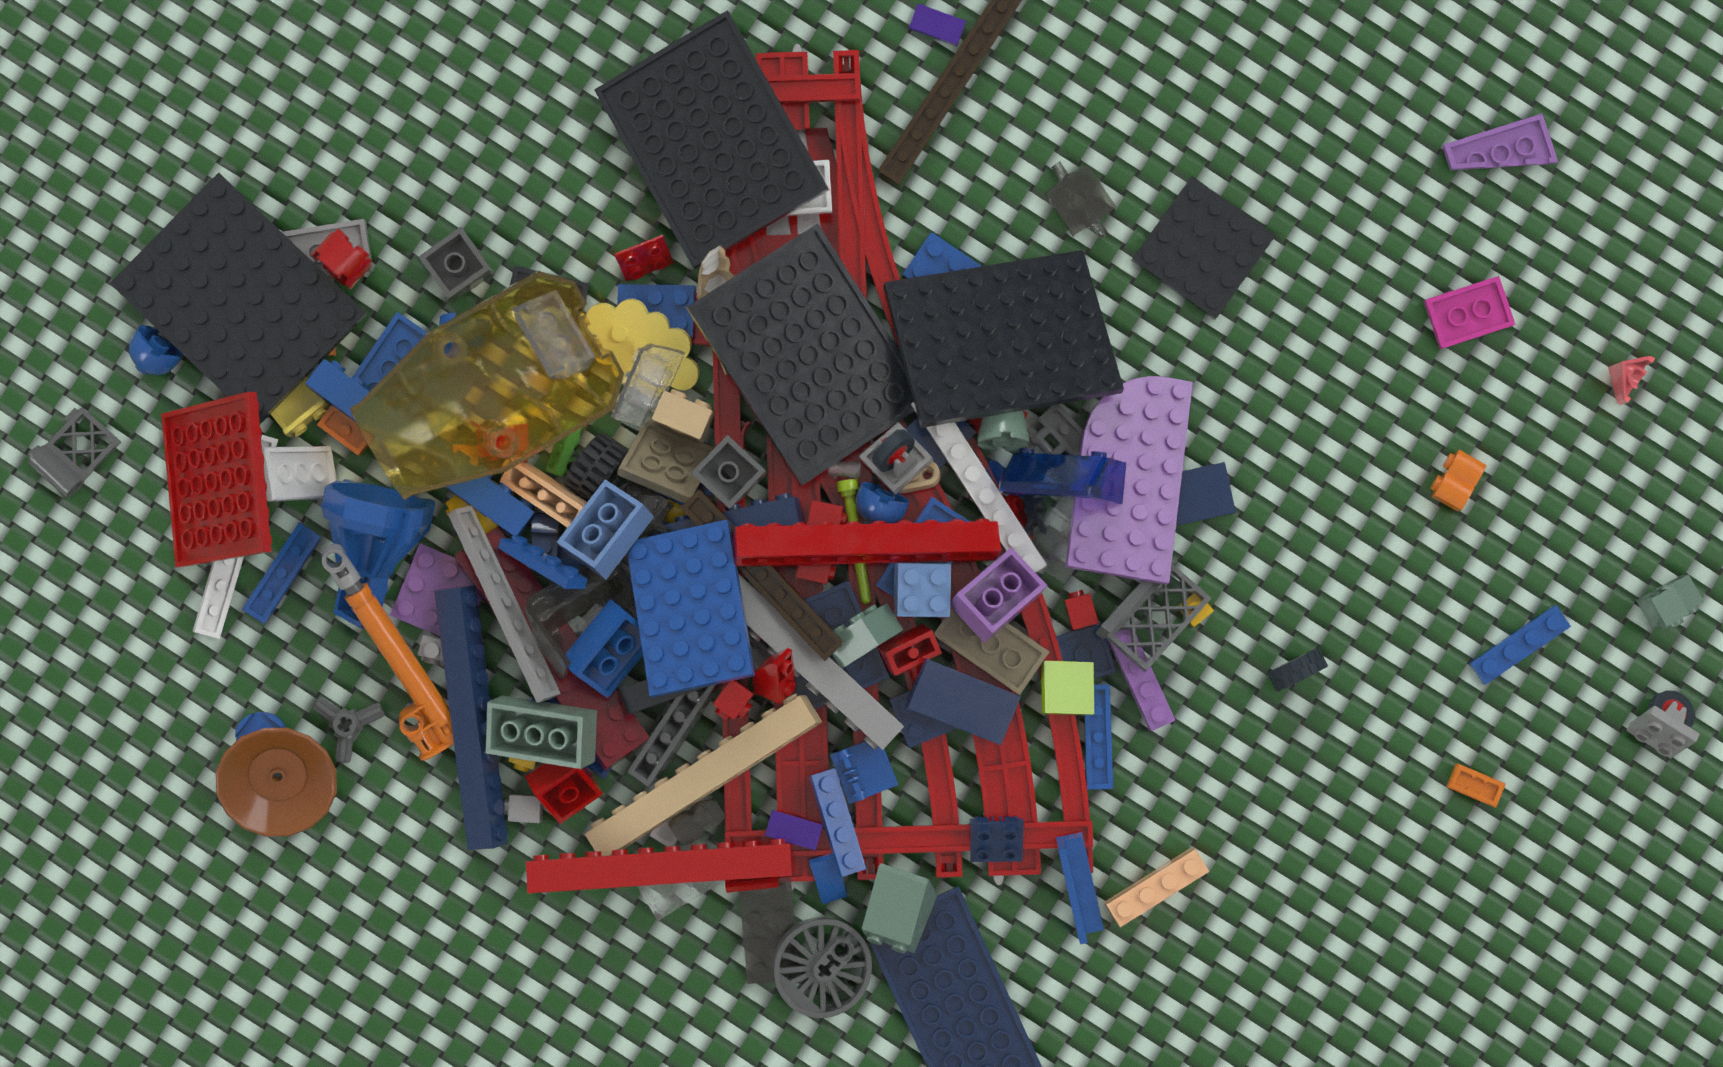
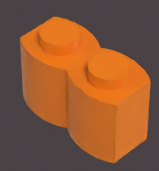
[1430,450,1487,512]

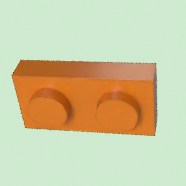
[317,405,375,456]

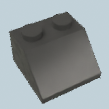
[691,435,766,509]

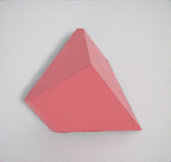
[1608,356,1655,405]

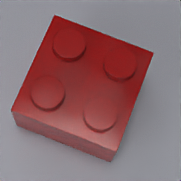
[525,763,603,824]

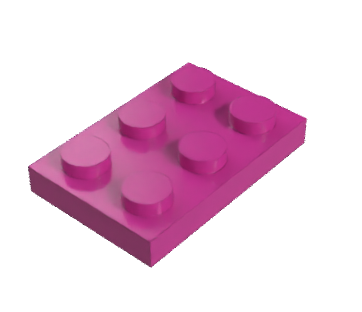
[1424,276,1516,350]

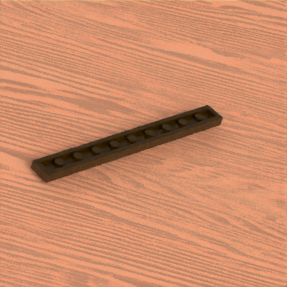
[878,0,1023,186]

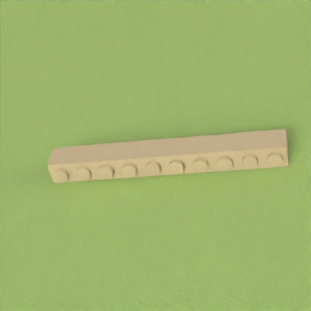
[585,694,822,856]

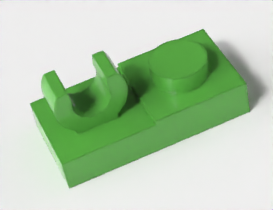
[545,423,581,477]

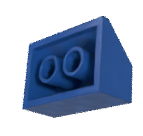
[560,599,643,698]

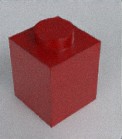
[1063,590,1098,631]

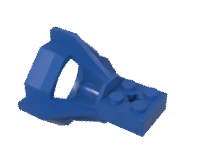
[321,479,435,629]

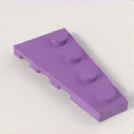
[1442,114,1558,171]

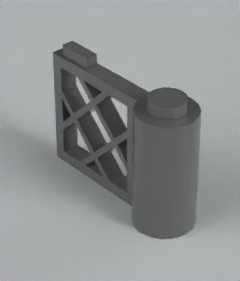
[28,407,121,498]

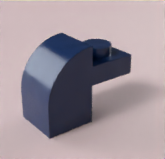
[531,512,565,558]

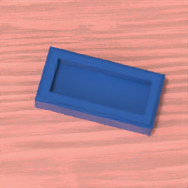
[809,854,848,904]

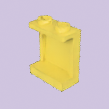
[271,376,331,437]

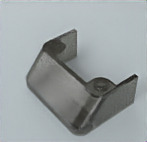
[525,564,638,680]

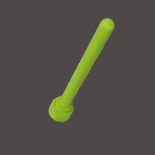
[836,479,871,605]

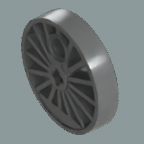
[772,917,872,1018]

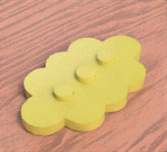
[585,299,700,394]

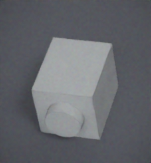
[504,794,543,823]

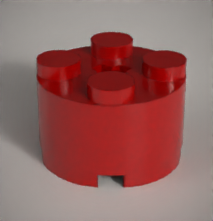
[311,229,372,290]

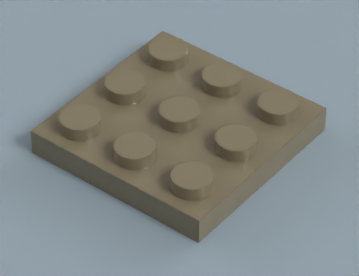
[617,419,714,503]

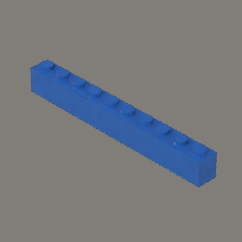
[305,359,535,536]

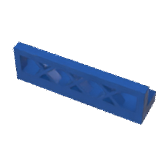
[1056,832,1104,944]

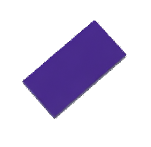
[909,3,966,47]
[765,810,823,850]

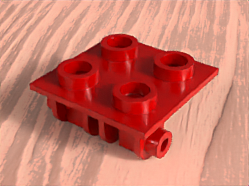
[614,235,674,282]

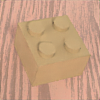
[652,389,714,443]

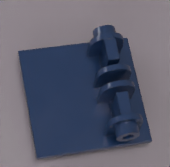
[970,816,1024,862]

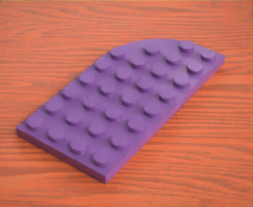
[1065,376,1193,585]

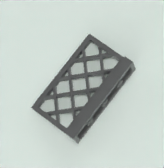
[1096,559,1211,672]

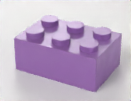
[950,547,1047,643]

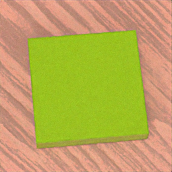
[1041,661,1094,715]

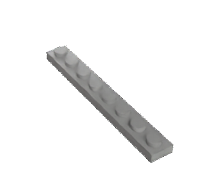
[448,506,561,703]

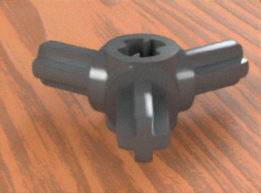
[313,697,385,763]

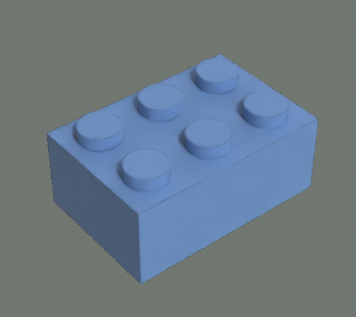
[557,480,654,579]

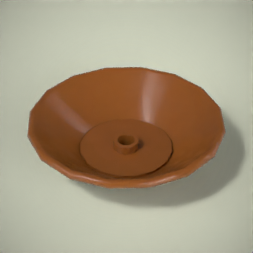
[216,728,337,837]

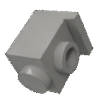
[418,635,444,666]

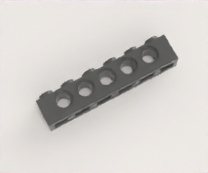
[628,683,722,787]

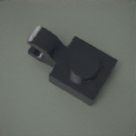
[1024,488,1047,537]

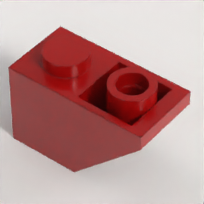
[753,648,796,704]

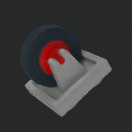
[859,422,934,495]
[1626,690,1700,759]

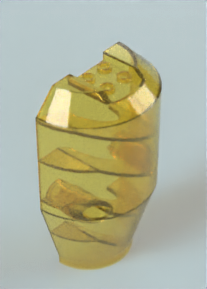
[350,271,624,500]

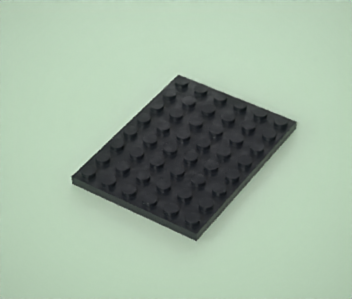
[594,10,829,269]
[109,172,368,424]
[686,223,915,486]
[883,250,1124,428]

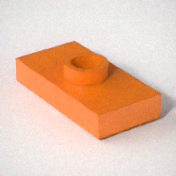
[1446,763,1506,808]

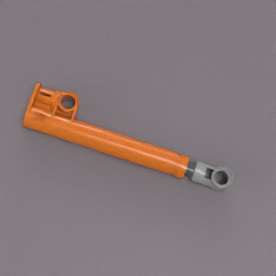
[322,544,454,761]

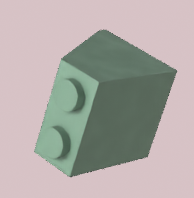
[862,863,937,954]

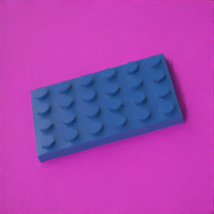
[627,520,755,698]

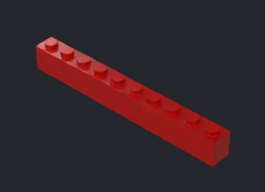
[733,519,1001,566]
[526,839,794,893]

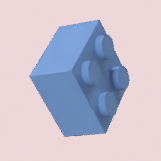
[893,563,951,617]

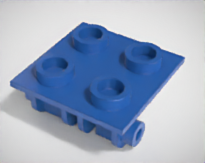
[831,741,898,804]

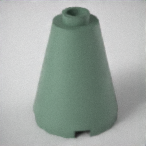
[977,410,1030,451]

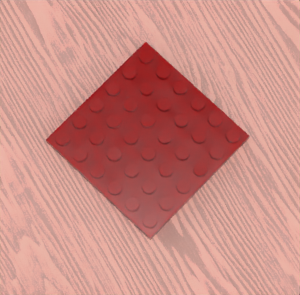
[161,392,272,568]

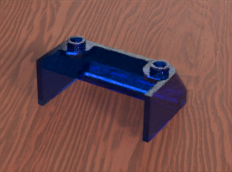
[999,448,1126,504]

